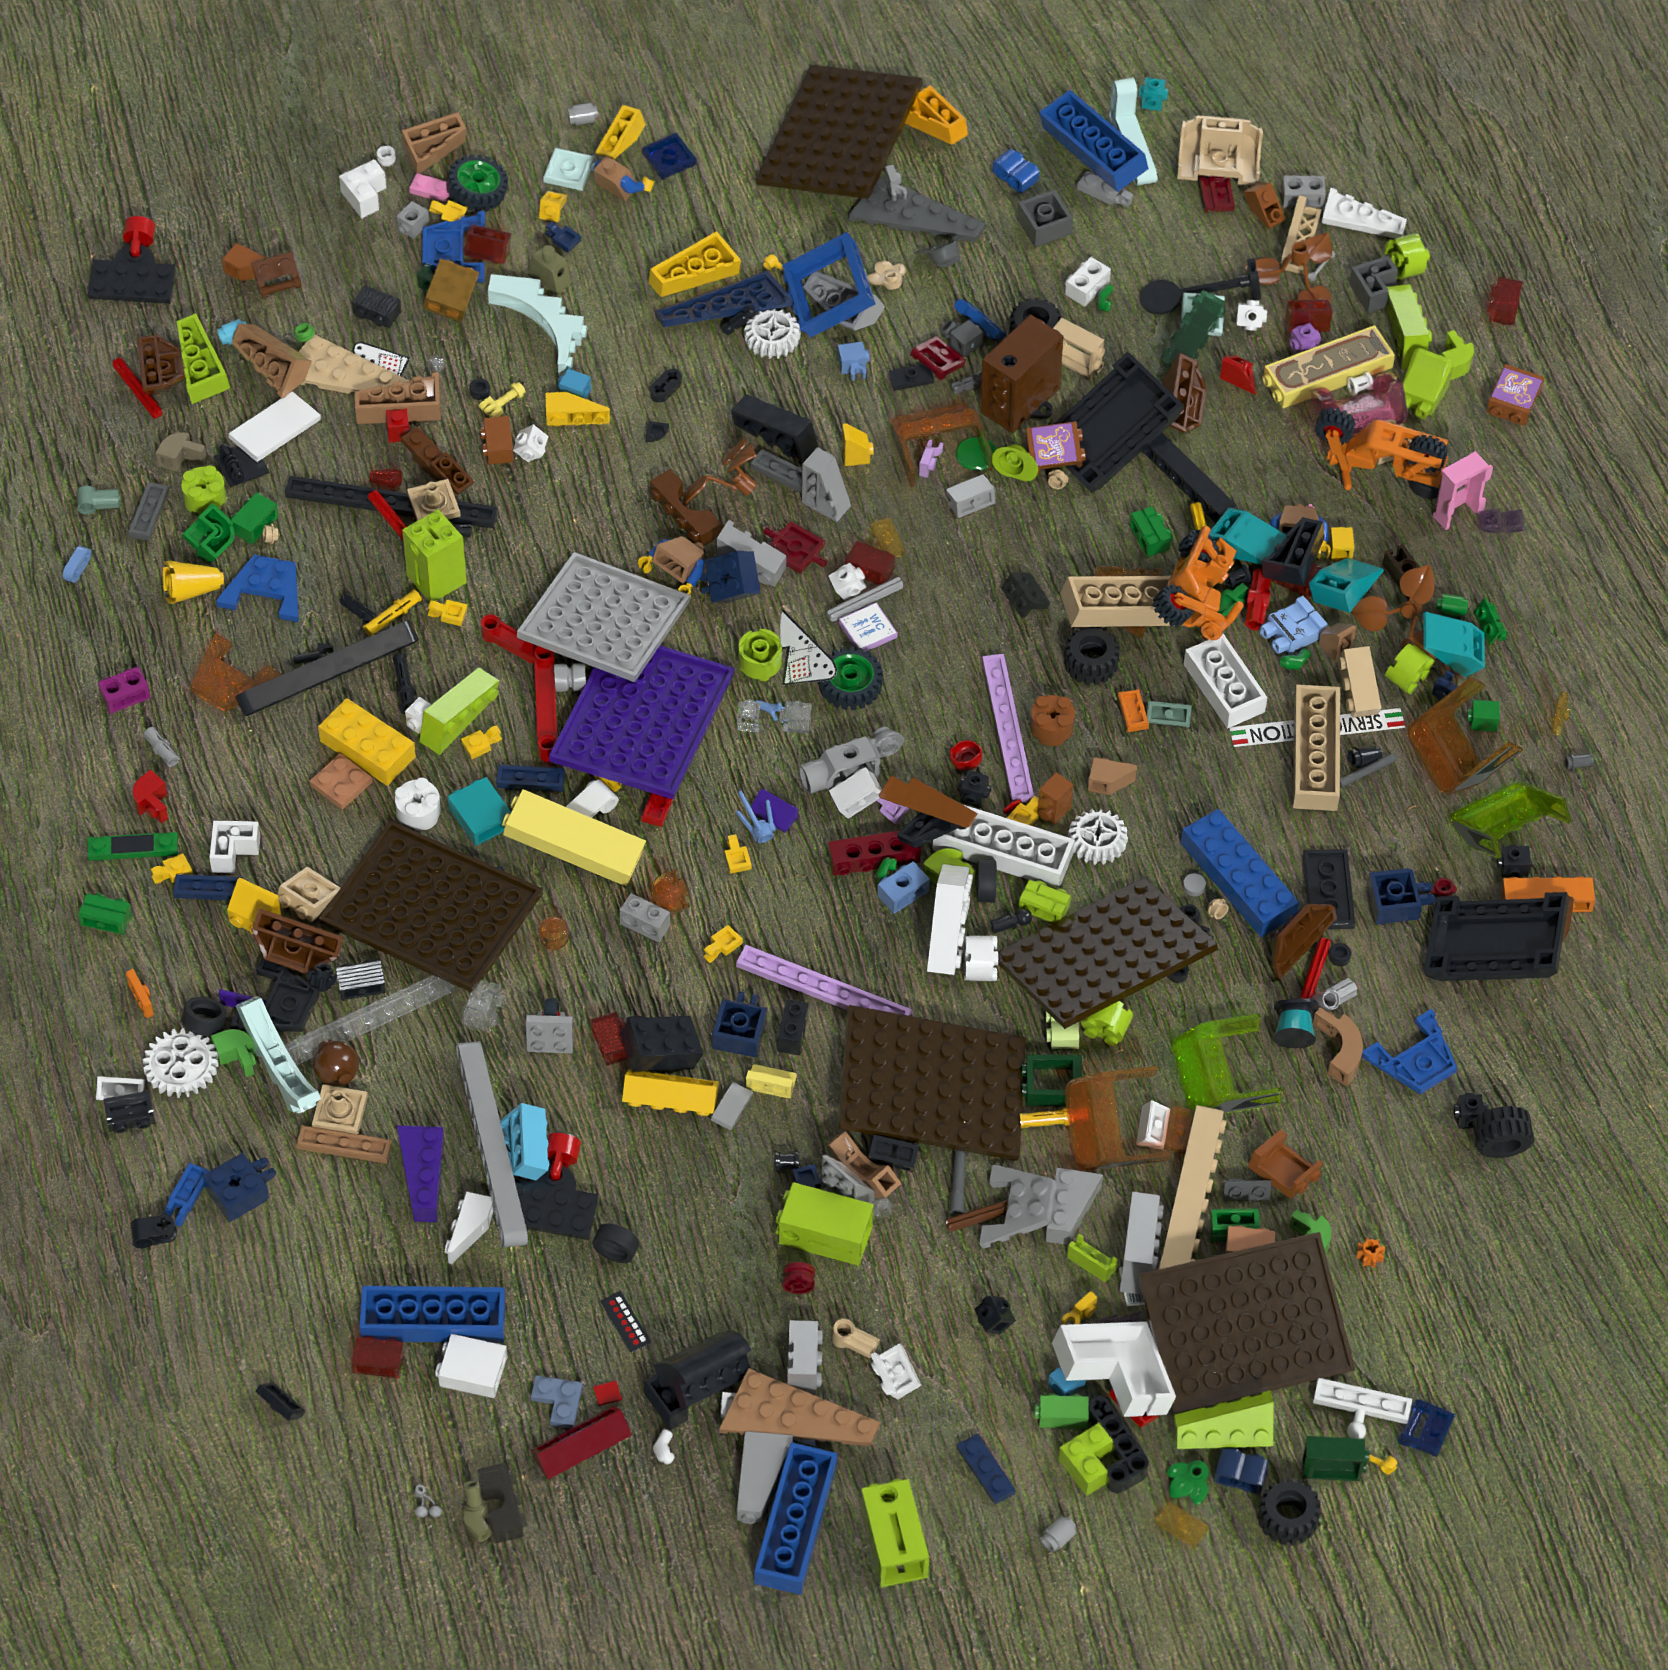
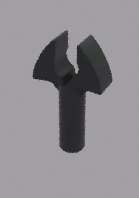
[293,643,334,664]

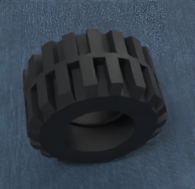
[1009,298,1062,334]
[1064,627,1120,685]
[1473,1106,1535,1158]
[1258,1478,1321,1545]

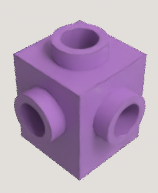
[1289,323,1321,354]

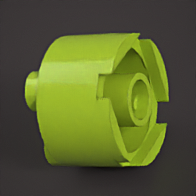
[1384,233,1430,279]
[181,465,226,515]
[739,629,782,681]
[1385,642,1435,695]
[1081,1001,1133,1046]

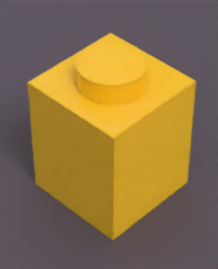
[1329,527,1354,561]

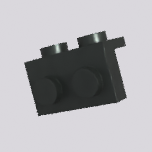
[1001,572,1051,618]

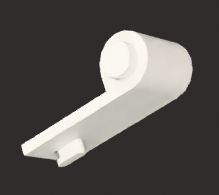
[566,780,619,818]

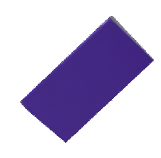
[751,789,798,833]
[219,989,267,1008]

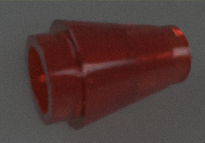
[369,468,402,489]

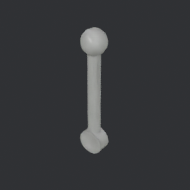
[1308,251,1335,282]

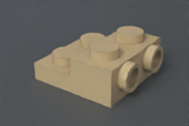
[278,867,340,922]

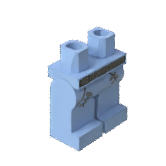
[1260,596,1328,655]

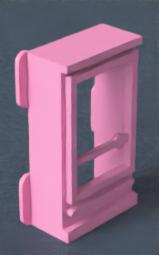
[1433,451,1493,530]

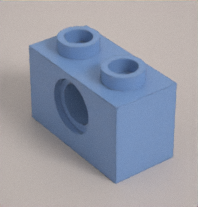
[877,861,930,914]

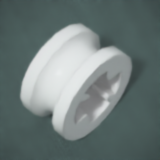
[377,146,395,166]

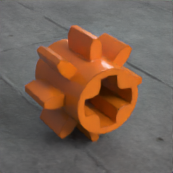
[1356,1237,1385,1268]

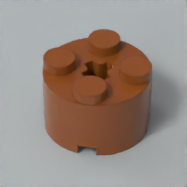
[1030,695,1075,746]

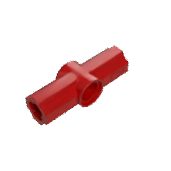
[1245,568,1271,631]

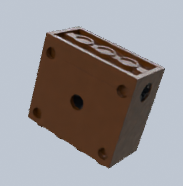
[980,315,1064,434]

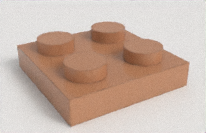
[310,753,373,810]

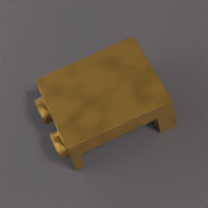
[422,258,479,322]

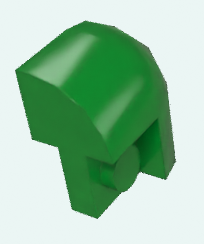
[182,503,235,563]

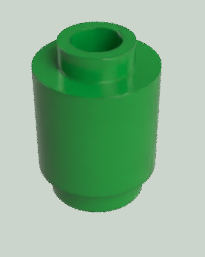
[1436,593,1468,617]

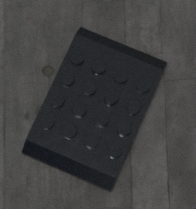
[1047,351,1184,492]
[1424,892,1569,981]

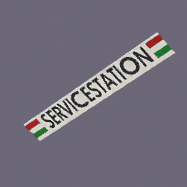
[1230,708,1405,747]

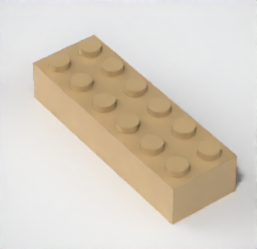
[1060,576,1184,627]
[1293,685,1340,811]

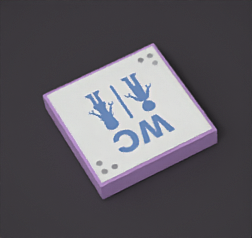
[839,602,898,653]

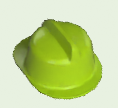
[992,445,1038,481]

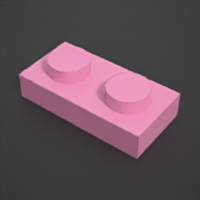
[409,173,450,203]

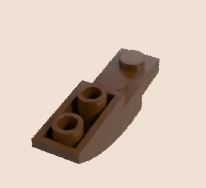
[401,426,474,495]

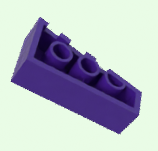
[397,1125,445,1222]

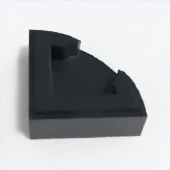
[645,421,670,442]

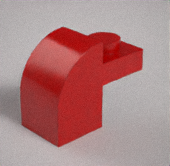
[133,770,168,823]

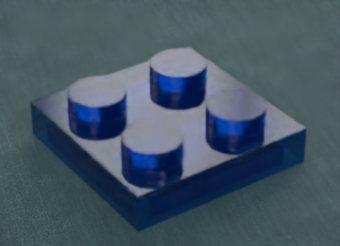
[642,132,697,180]

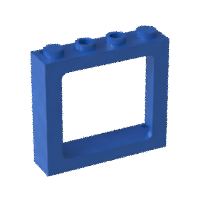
[782,232,876,338]

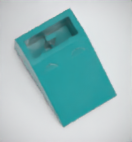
[1209,508,1286,565]
[1309,558,1384,613]
[1423,612,1485,677]

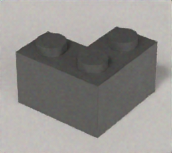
[1349,255,1398,313]

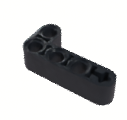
[1088,1396,1149,1493]

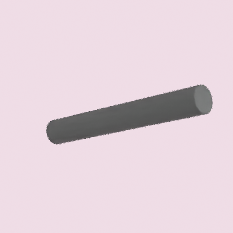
[1340,753,1397,788]

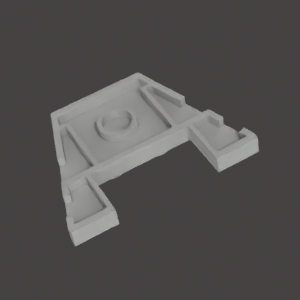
[979,1165,1056,1249]

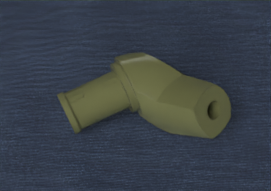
[464,1481,492,1542]

